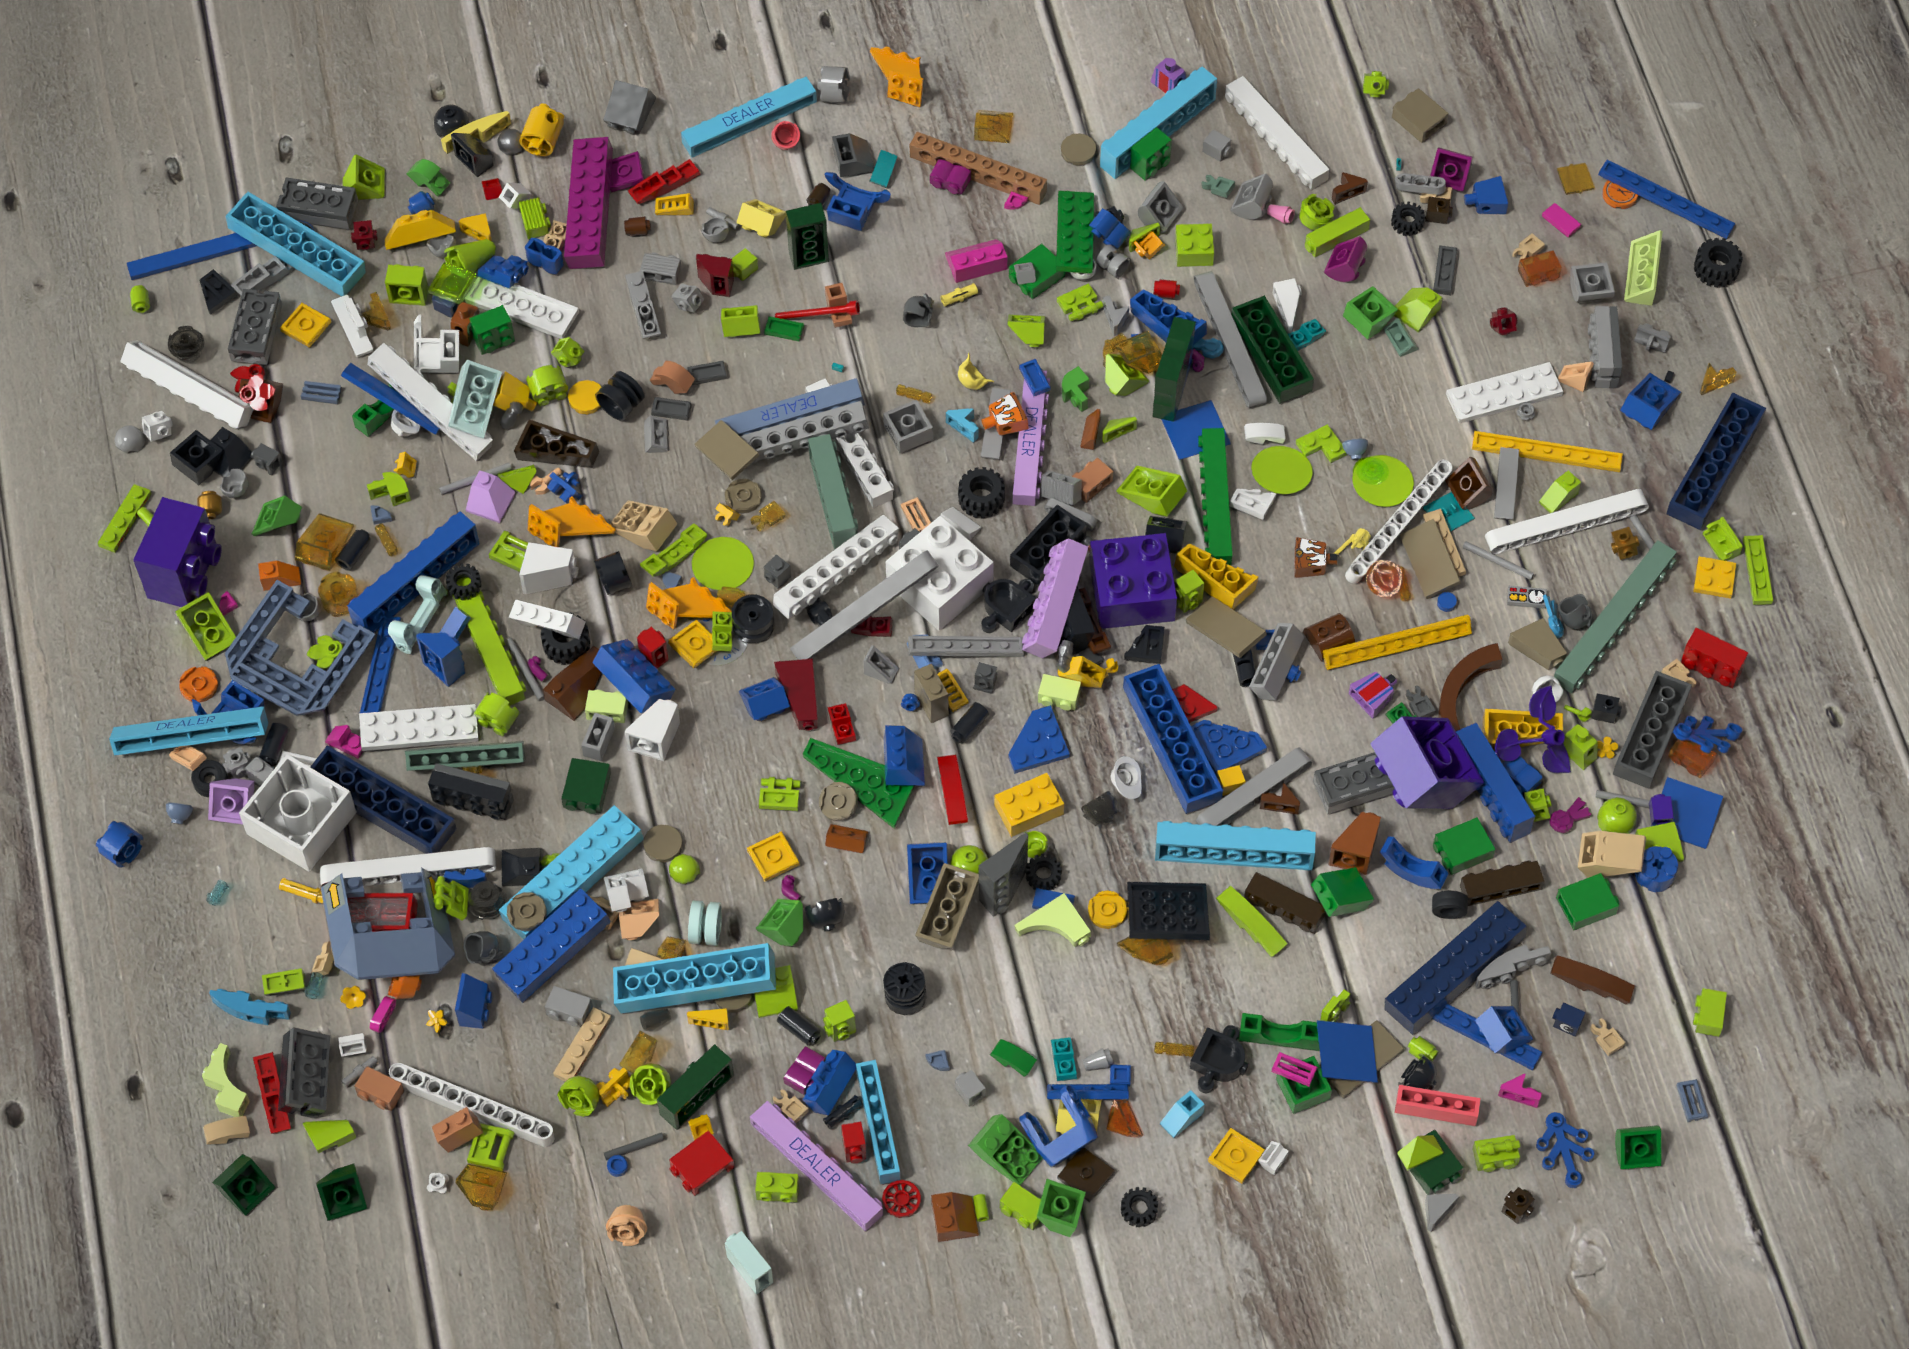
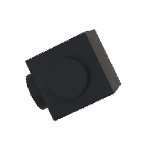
[1591,693,1622,724]

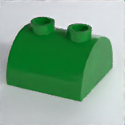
[1615,1125,1661,1169]

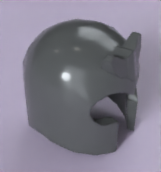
[903,293,934,327]
[1558,594,1594,629]
[463,931,503,963]

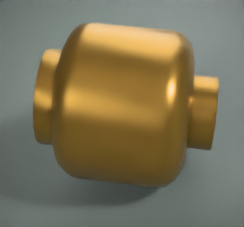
[197,491,222,520]

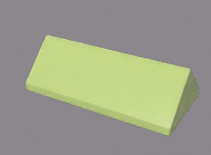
[1624,230,1663,306]

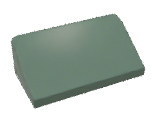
[1383,318,1419,357]

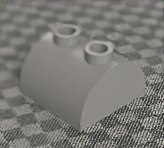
[1231,173,1273,219]
[1137,181,1183,233]
[1570,262,1615,302]

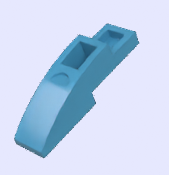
[209,989,291,1025]

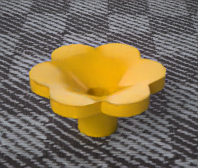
[340,986,366,1009]

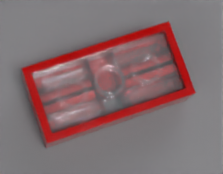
[347,893,418,932]

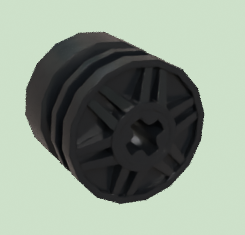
[595,371,645,421]
[883,962,927,1015]

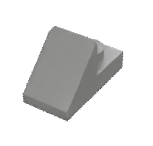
[1103,295,1129,336]

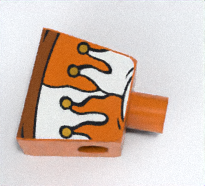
[981,392,1029,435]

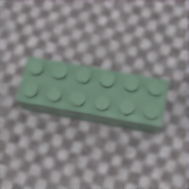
[808,434,858,550]

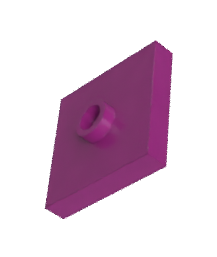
[610,151,645,193]

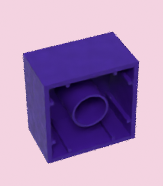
[133,497,222,607]
[1089,533,1177,629]
[1370,716,1484,809]

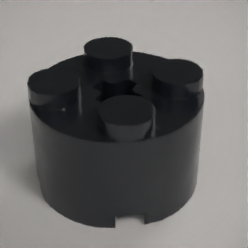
[594,551,632,595]

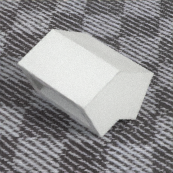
[338,1033,367,1057]
[1258,1141,1289,1175]

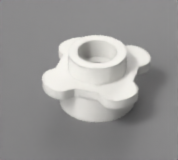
[427,1173,449,1194]

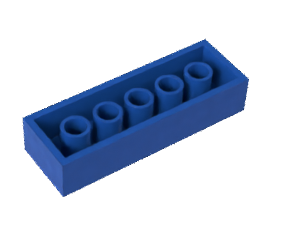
[1456,723,1535,843]
[492,888,611,1003]

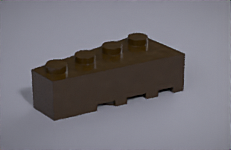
[514,419,600,468]

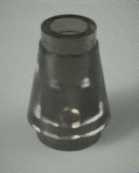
[640,1009,671,1031]

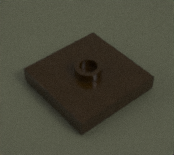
[1057,1147,1115,1203]

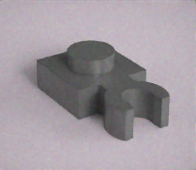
[1406,686,1436,717]

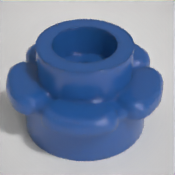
[1286,664,1302,682]
[901,693,920,711]

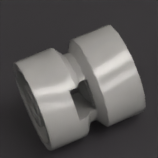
[1096,245,1130,278]

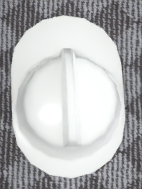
[391,409,420,437]
[1111,756,1142,799]

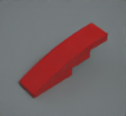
[628,159,700,205]
[937,754,968,825]
[253,1052,291,1134]

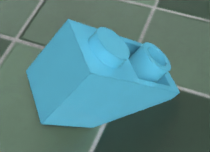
[1160,1090,1205,1138]

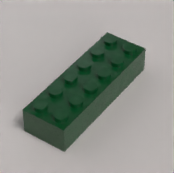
[1231,295,1314,404]

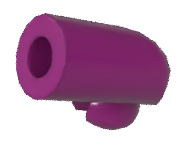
[1192,348,1205,372]
[527,656,548,682]
[781,875,802,900]

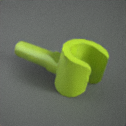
[1564,705,1592,722]

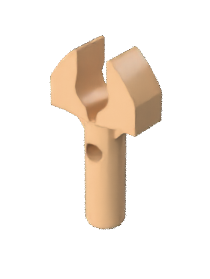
[531,468,562,495]

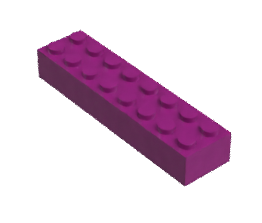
[564,137,613,269]

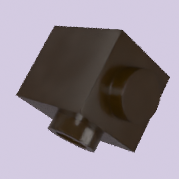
[1425,197,1453,224]

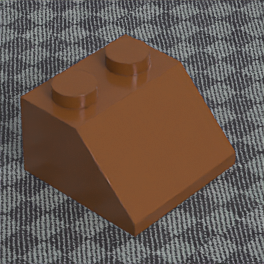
[931,1192,979,1242]

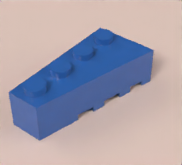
[1130,289,1207,344]

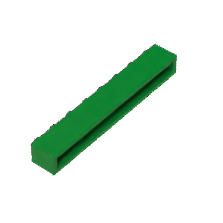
[1198,428,1232,566]

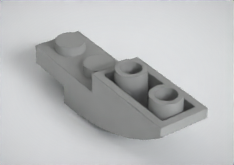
[625,271,661,339]
[1475,944,1551,989]

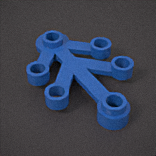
[1673,716,1742,753]
[1536,1112,1594,1188]

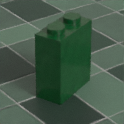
[561,758,611,814]
[1409,1129,1464,1195]

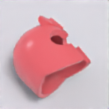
[771,121,800,150]

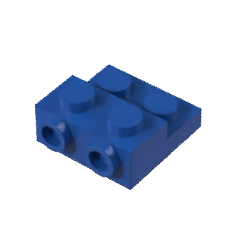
[477,255,529,289]

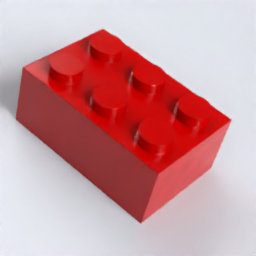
[1681,628,1749,689]

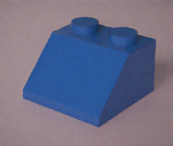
[739,677,790,721]
[455,973,492,1029]
[1475,1006,1533,1054]

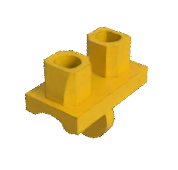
[596,1068,630,1107]

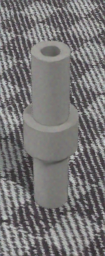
[706,207,740,230]
[341,1056,378,1087]

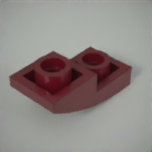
[851,616,893,637]

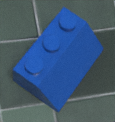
[416,633,465,687]
[884,725,925,786]

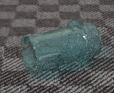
[206,880,229,906]
[304,972,324,999]

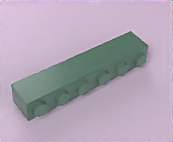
[405,741,525,771]

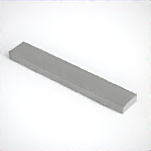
[908,636,1024,657]

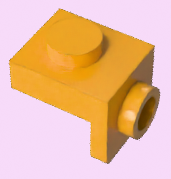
[1133,231,1165,260]

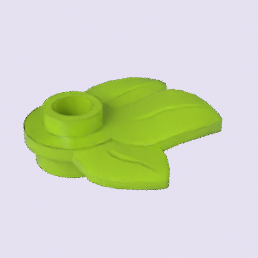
[307,635,343,670]

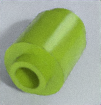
[130,285,150,313]
[1407,1036,1439,1062]

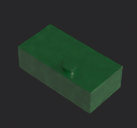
[786,203,829,270]
[657,1044,734,1130]

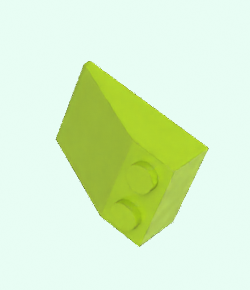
[1116,466,1187,516]
[175,592,236,660]

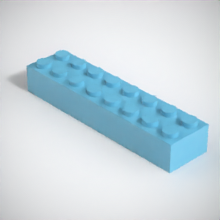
[1100,66,1217,179]
[226,192,366,296]
[499,805,644,940]
[1155,821,1316,870]
[613,943,776,1014]

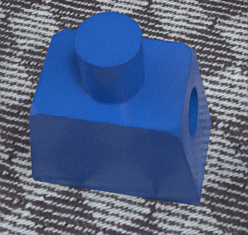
[1464,176,1508,214]

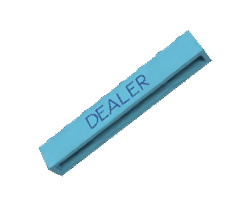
[681,77,817,158]
[109,707,269,756]

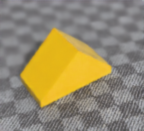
[459,213,492,241]

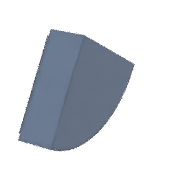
[370,505,392,525]
[662,571,681,589]
[925,1050,950,1071]

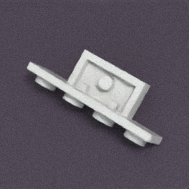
[331,295,373,357]

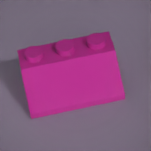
[945,239,1008,283]

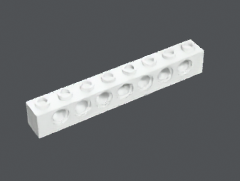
[806,379,895,508]
[773,515,899,619]

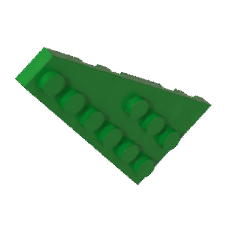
[803,738,915,829]

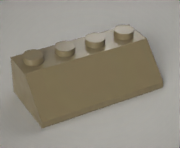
[915,863,979,949]

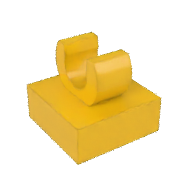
[393,452,417,478]
[715,503,741,526]
[688,1114,714,1140]

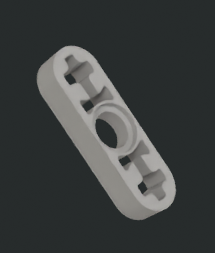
[1395,173,1446,195]
[1044,498,1097,531]

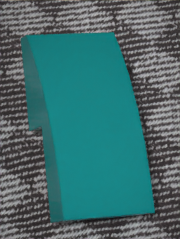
[869,150,898,188]
[1288,319,1326,351]
[1051,1037,1077,1081]

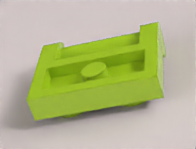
[488,531,528,572]
[467,1123,514,1171]

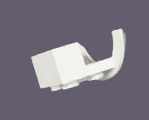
[414,314,459,373]

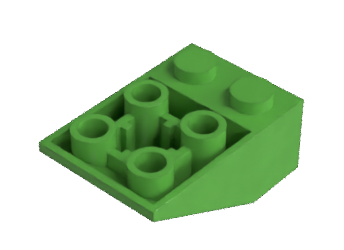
[968,1114,1042,1185]

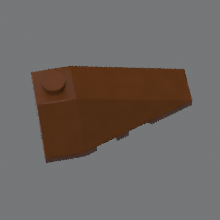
[543,646,602,721]

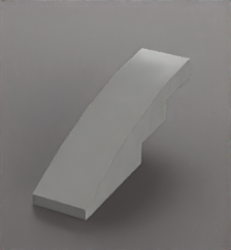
[231,256,295,296]
[981,388,1011,460]
[1494,447,1519,520]

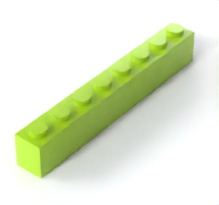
[453,577,526,706]

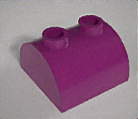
[1430,147,1473,192]
[1324,236,1367,282]

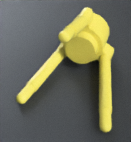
[1334,528,1371,574]

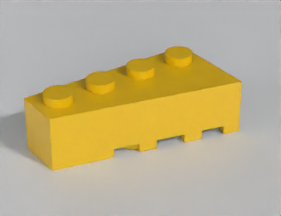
[1174,543,1259,610]
[1482,709,1563,751]

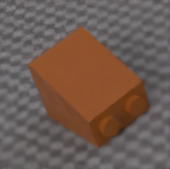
[1328,812,1381,875]

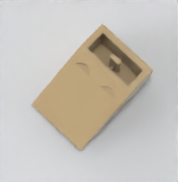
[610,500,677,551]
[1578,831,1646,878]

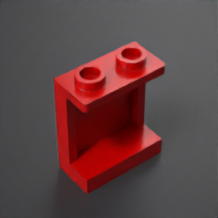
[669,1130,734,1196]

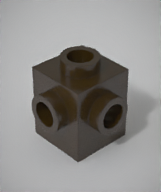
[1501,1187,1535,1224]

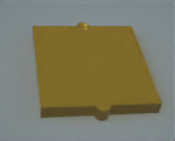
[1557,163,1595,195]

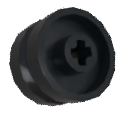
[732,594,774,643]

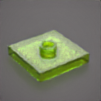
[428,262,477,304]

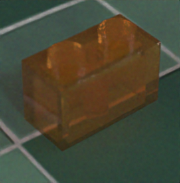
[1518,250,1562,287]
[1668,739,1717,778]

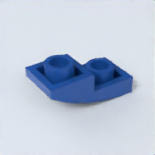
[443,869,488,888]

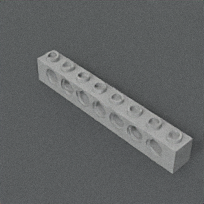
[740,401,869,464]

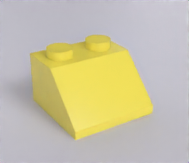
[736,199,786,237]
[1056,1099,1102,1134]

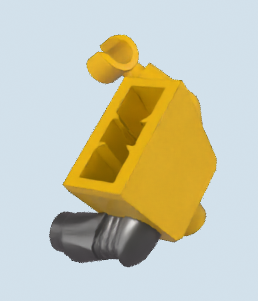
[493,371,537,429]
[1056,640,1118,688]

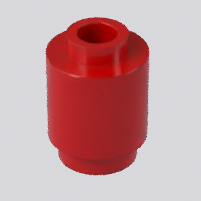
[1153,279,1180,299]

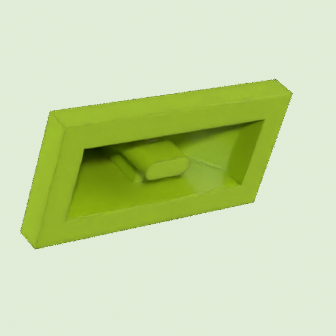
[1129,222,1160,252]
[1102,417,1137,444]
[498,464,537,494]
[1397,1135,1444,1171]

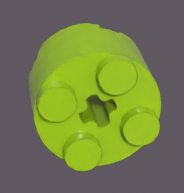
[526,365,568,406]
[474,692,520,736]

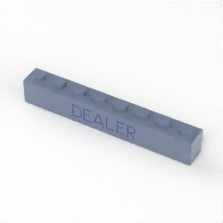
[715,378,865,436]

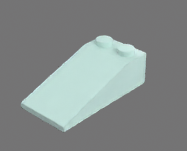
[448,360,502,438]

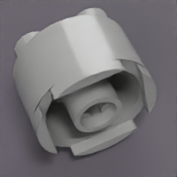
[818,66,850,102]

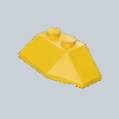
[385,210,456,250]

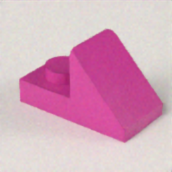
[325,725,363,759]
[1498,1073,1542,1108]

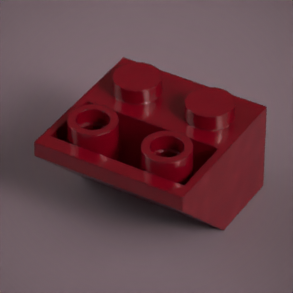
[696,254,734,297]

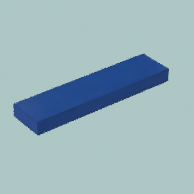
[1047,1084,1129,1099]

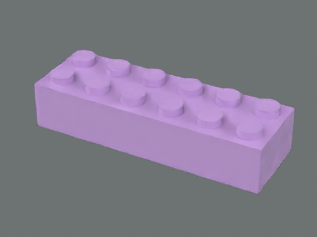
[1022,538,1088,658]

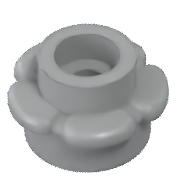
[1517,403,1535,420]

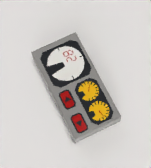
[1507,586,1547,609]

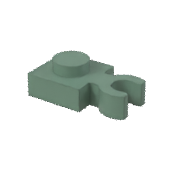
[1201,175,1235,198]

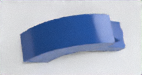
[1380,837,1449,889]

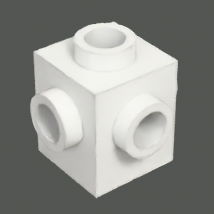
[142,411,173,442]

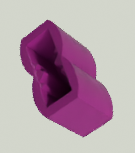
[930,160,971,194]
[783,1046,826,1095]

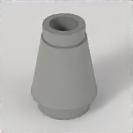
[1082,1048,1114,1071]

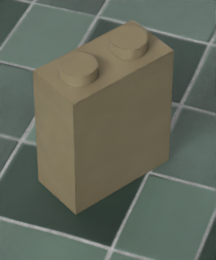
[1392,88,1449,143]
[914,664,949,723]

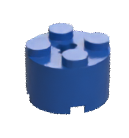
[96,821,144,868]
[1635,846,1678,892]

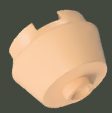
[606,1205,647,1246]

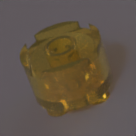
[318,572,359,617]

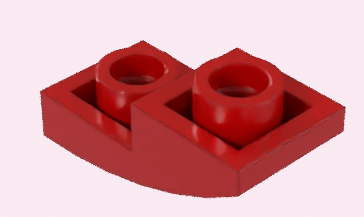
[827,703,856,745]

